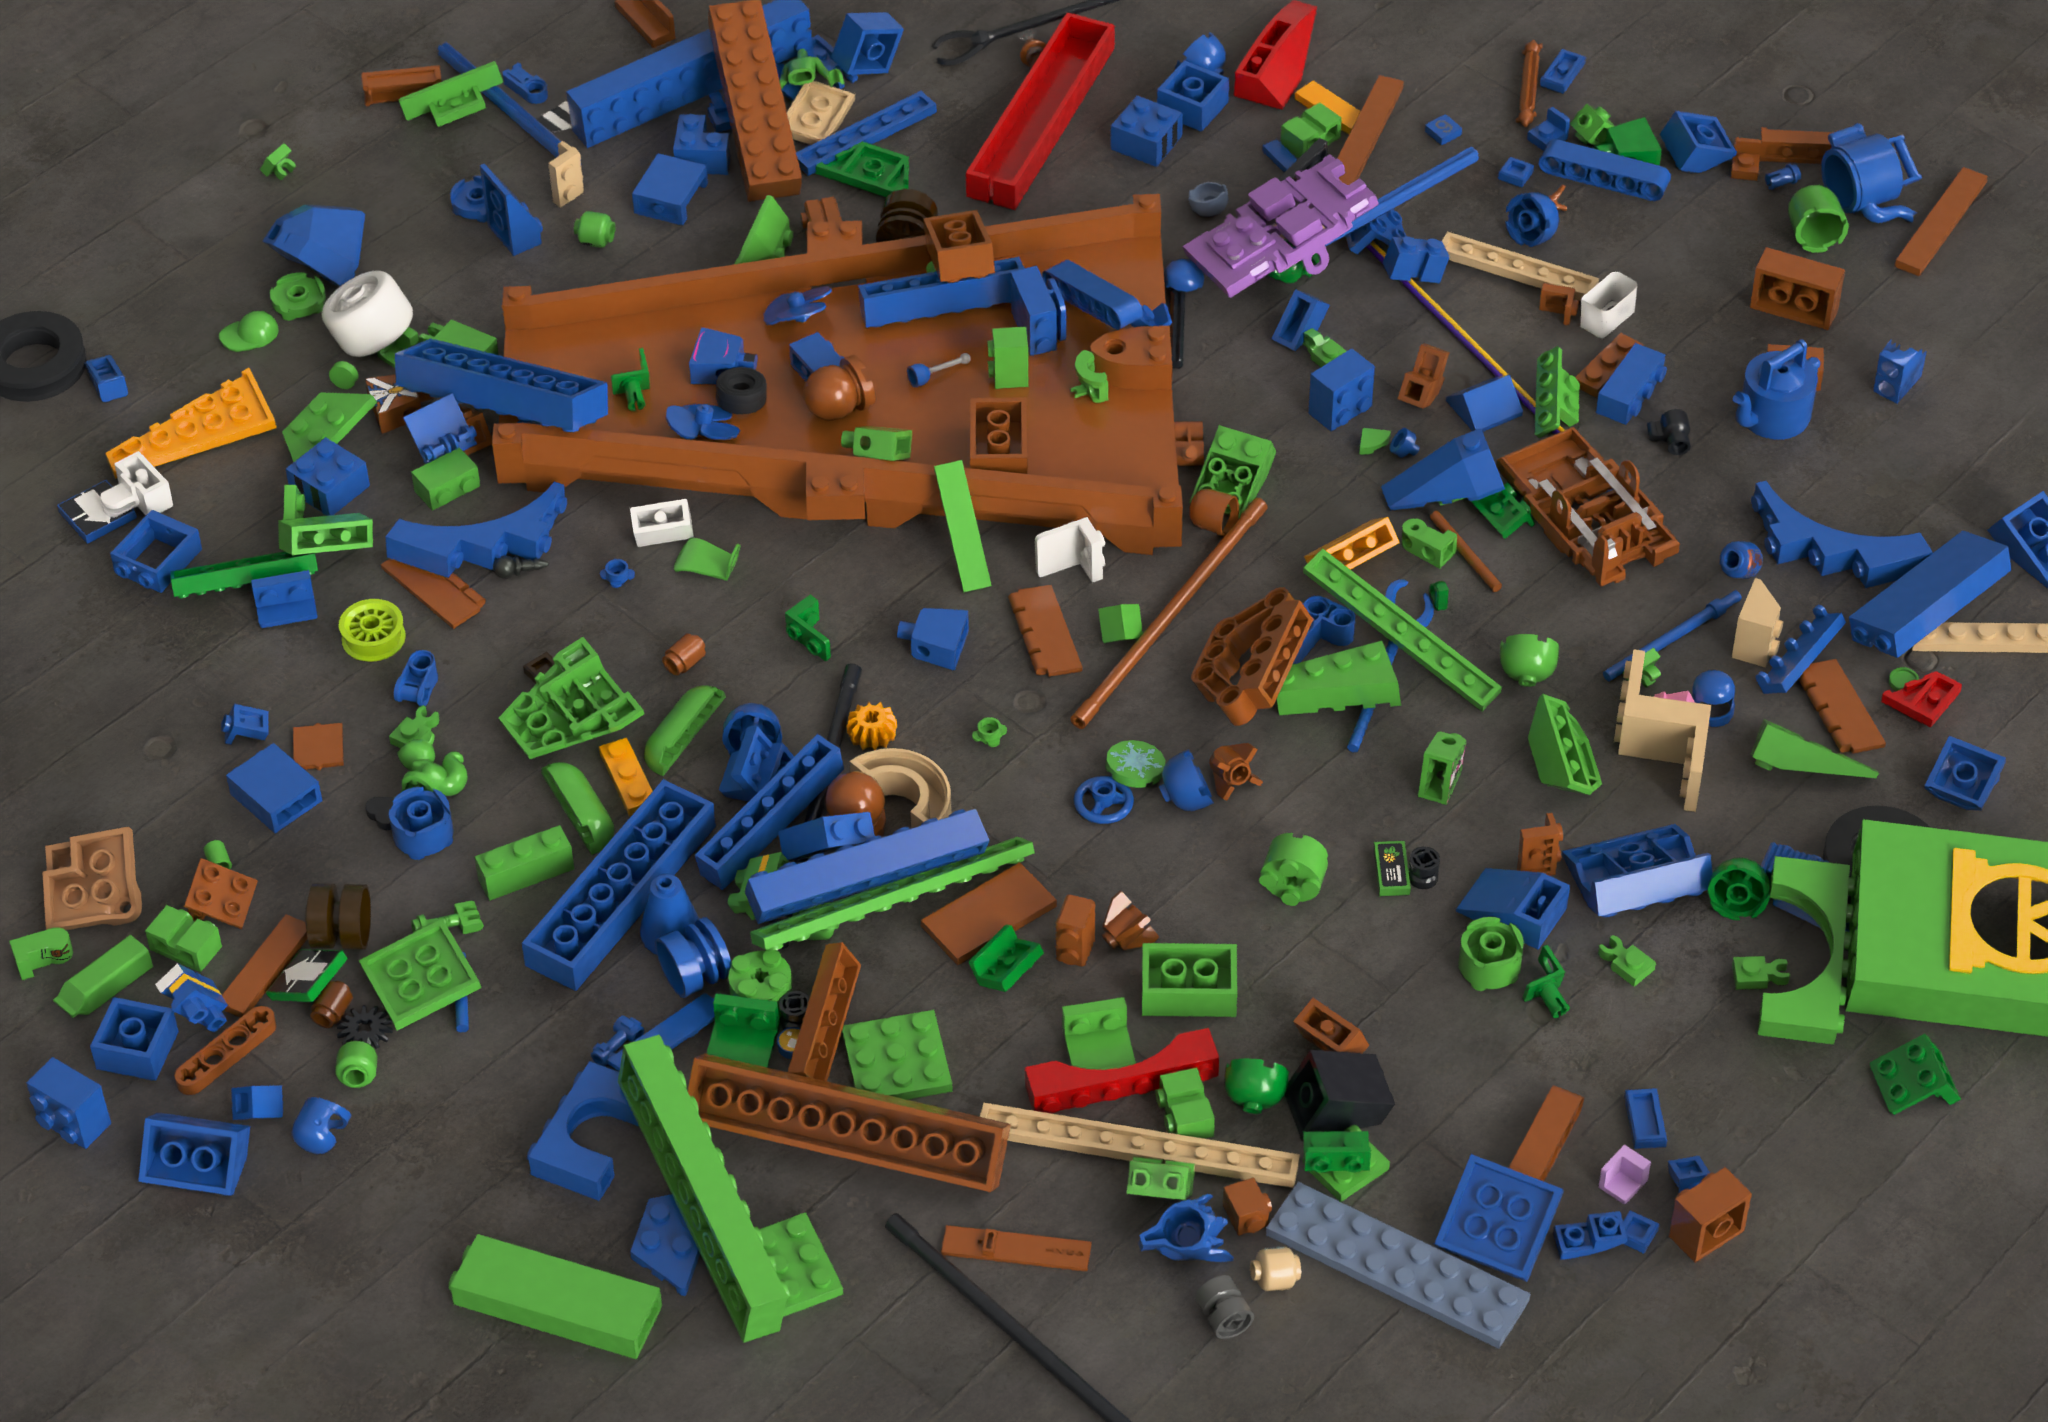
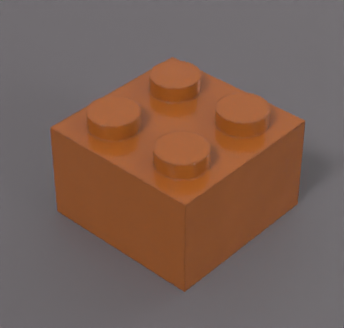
[1669,1167,1752,1263]

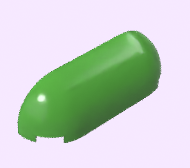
[644,685,726,776]
[541,762,615,855]

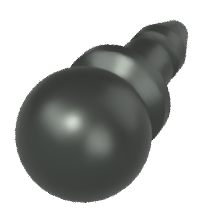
[493,555,549,578]

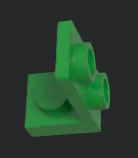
[785,594,831,661]

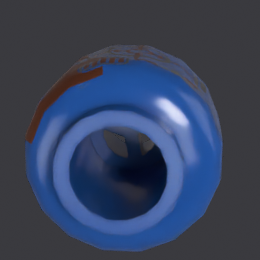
[1720,541,1763,579]

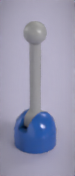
[907,353,971,388]

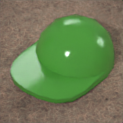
[219,311,279,352]

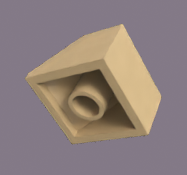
[1732,578,1783,668]

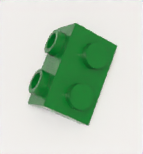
[969,924,1044,992]

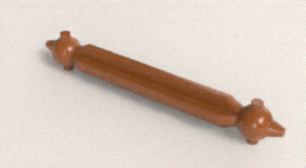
[1516,40,1543,127]

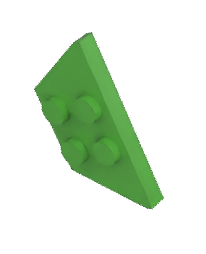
[282,392,377,462]

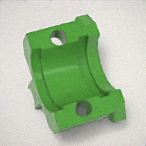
[1071,350,1108,403]

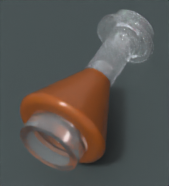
[1016,27,1047,67]

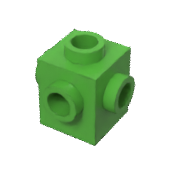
[1570,104,1615,146]

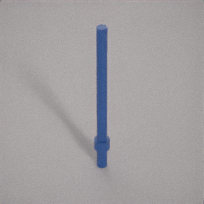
[1603,590,1742,682]

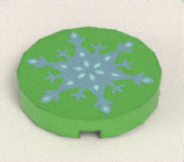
[1105,740,1165,788]

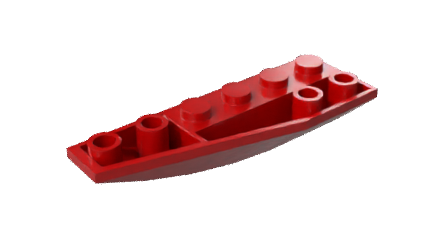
[1234,0,1317,110]

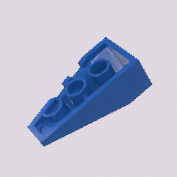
[1381,428,1505,511]

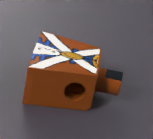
[365,374,435,433]

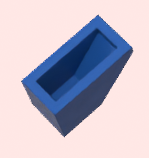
[1271,289,1330,351]

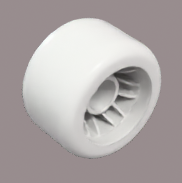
[322,271,413,357]

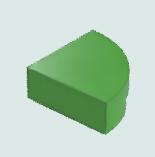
[1359,428,1391,455]

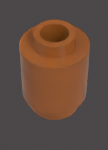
[662,633,706,675]

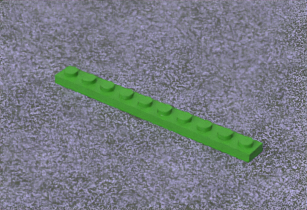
[750,836,1035,951]

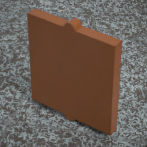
[293,723,344,770]

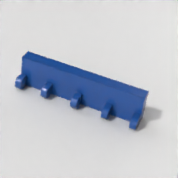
[1755,605,1846,694]

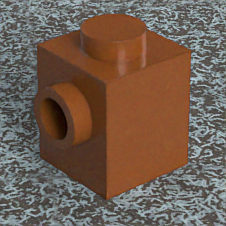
[1223,1177,1272,1236]

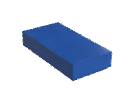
[1624,1088,1667,1149]

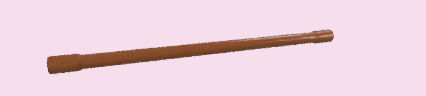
[1070,498,1268,729]

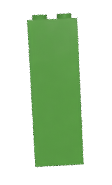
[449,1234,662,1359]

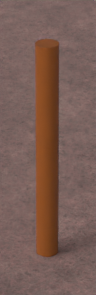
[1430,511,1502,592]

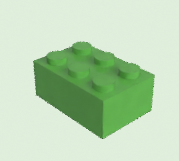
[1142,943,1237,1017]

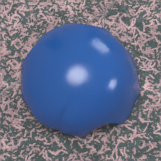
[1164,258,1204,292]

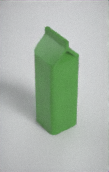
[53,935,153,1018]

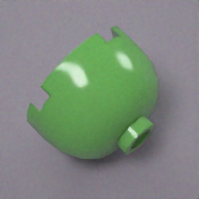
[1500,634,1559,687]

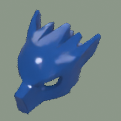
[1138,1194,1234,1262]

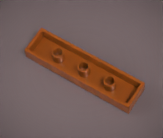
[788,942,861,1081]

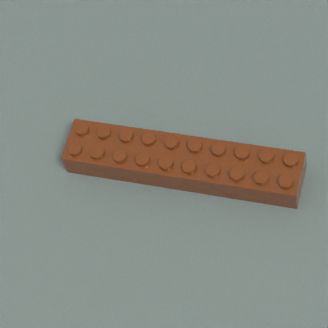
[688,1053,1011,1192]

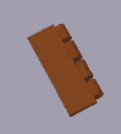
[381,559,486,629]
[1008,585,1083,677]
[1798,659,1886,754]

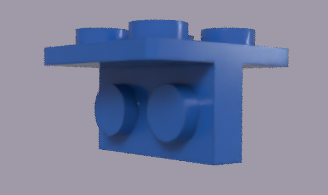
[251,570,318,628]

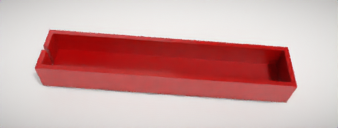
[966,12,1115,210]

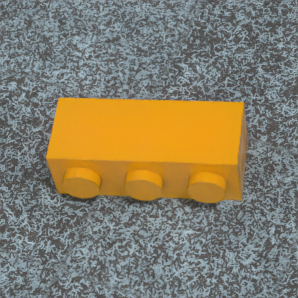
[1304,517,1400,570]

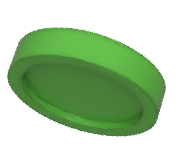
[1889,667,1919,691]

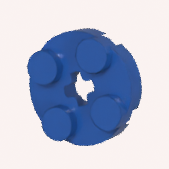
[450,176,487,222]

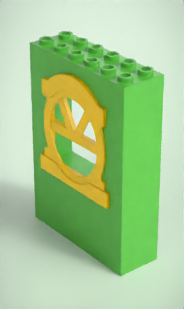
[1845,819,2048,1037]

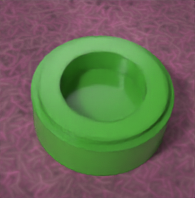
[329,361,359,389]

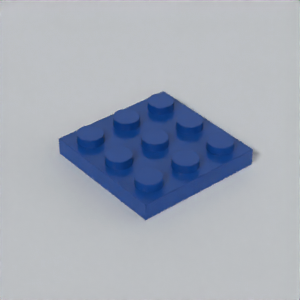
[1434,1154,1564,1282]

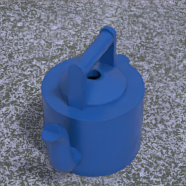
[1821,123,1922,223]
[1732,339,1821,439]

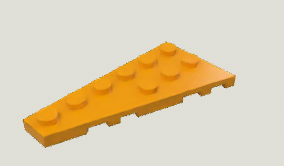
[105,368,277,479]

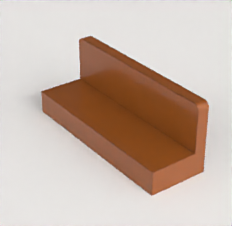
[614,0,676,48]

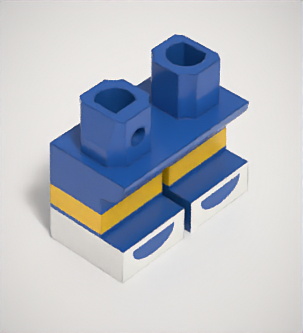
[155,963,228,1033]

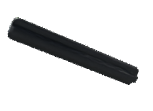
[1170,288,1185,369]

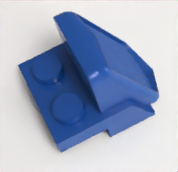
[719,726,794,801]

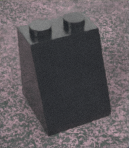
[1285,1050,1395,1140]

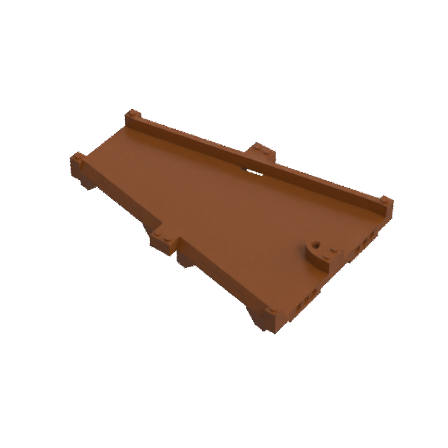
[492,194,1183,555]

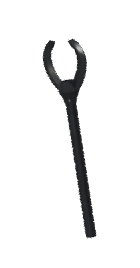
[932,0,1120,65]

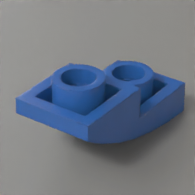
[1553,1211,1628,1260]

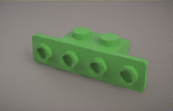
[399,62,503,127]
[1535,346,1580,438]

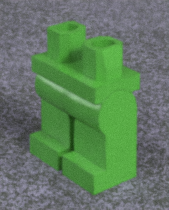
[1127,1157,1195,1200]

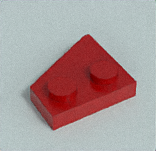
[1881,671,1962,728]

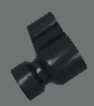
[1647,409,1691,455]

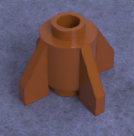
[1209,743,1263,801]
[1102,890,1159,950]

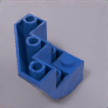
[262,205,365,287]

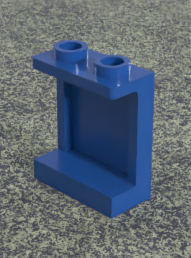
[632,153,708,226]

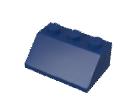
[138,1112,250,1196]

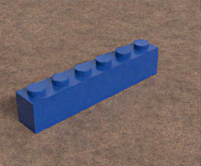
[858,257,1024,327]
[695,734,844,891]

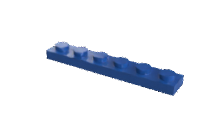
[796,91,937,176]

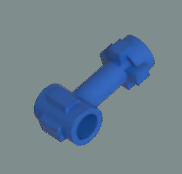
[591,1015,645,1067]

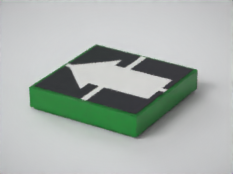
[265,949,347,1002]

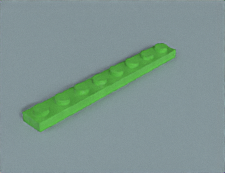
[1303,548,1502,712]

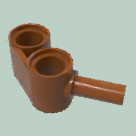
[1174,421,1204,466]

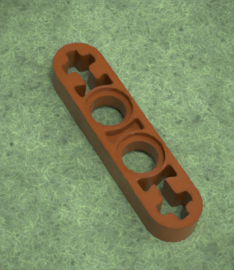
[174,1006,277,1095]

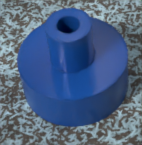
[1390,428,1420,458]

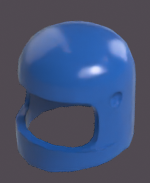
[1691,670,1735,727]
[292,1097,351,1154]

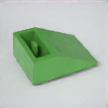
[1190,425,1276,518]

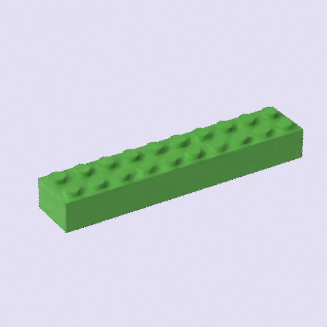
[618,1034,789,1343]

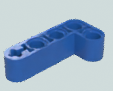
[1293,596,1355,664]

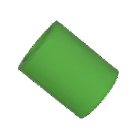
[203,840,232,869]

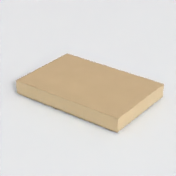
[787,81,855,145]

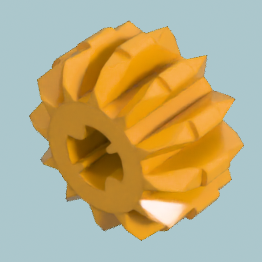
[846,701,897,750]

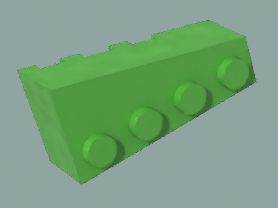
[1275,641,1401,715]

